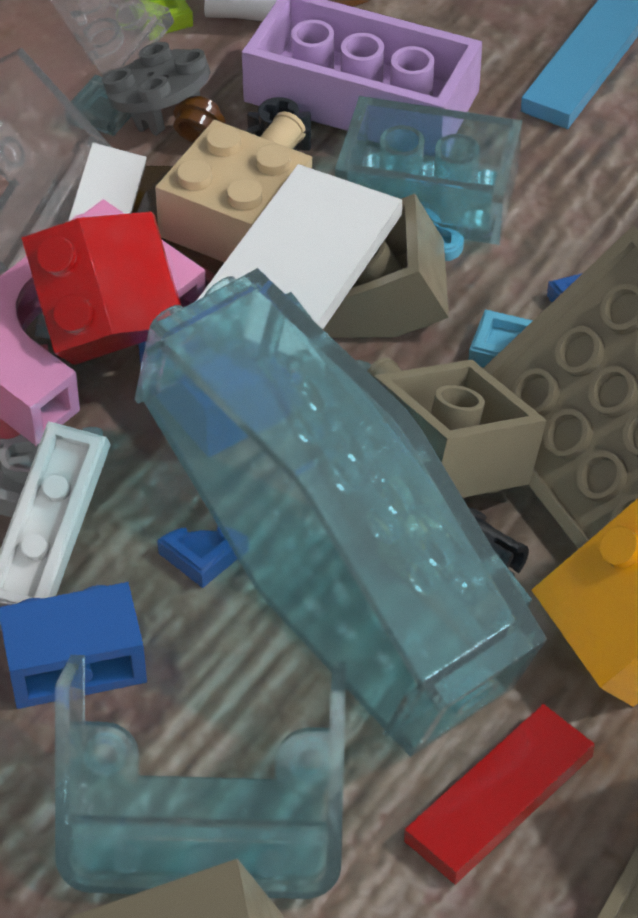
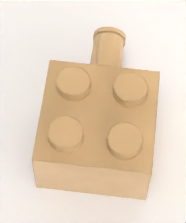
[155,111,312,263]

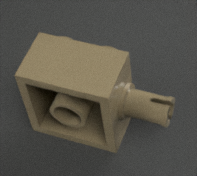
[359,358,547,504]

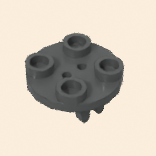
[102,42,211,136]

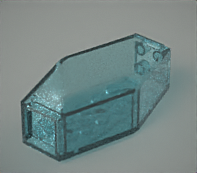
[135,268,547,757]

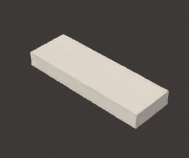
[0,421,111,607]

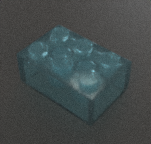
[335,96,523,245]

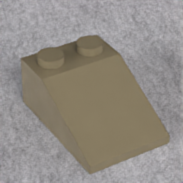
[318,194,449,338]

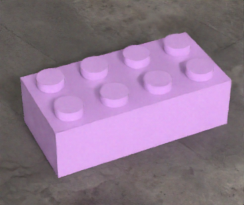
[242,0,482,157]

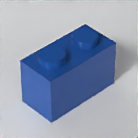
[0,582,147,709]

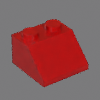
[21,212,188,365]

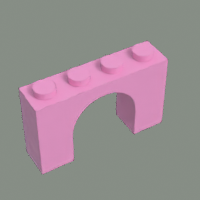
[0,199,206,446]

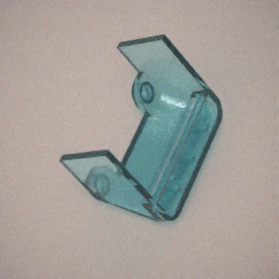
[55,655,347,899]

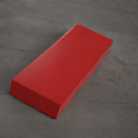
[404,704,595,885]

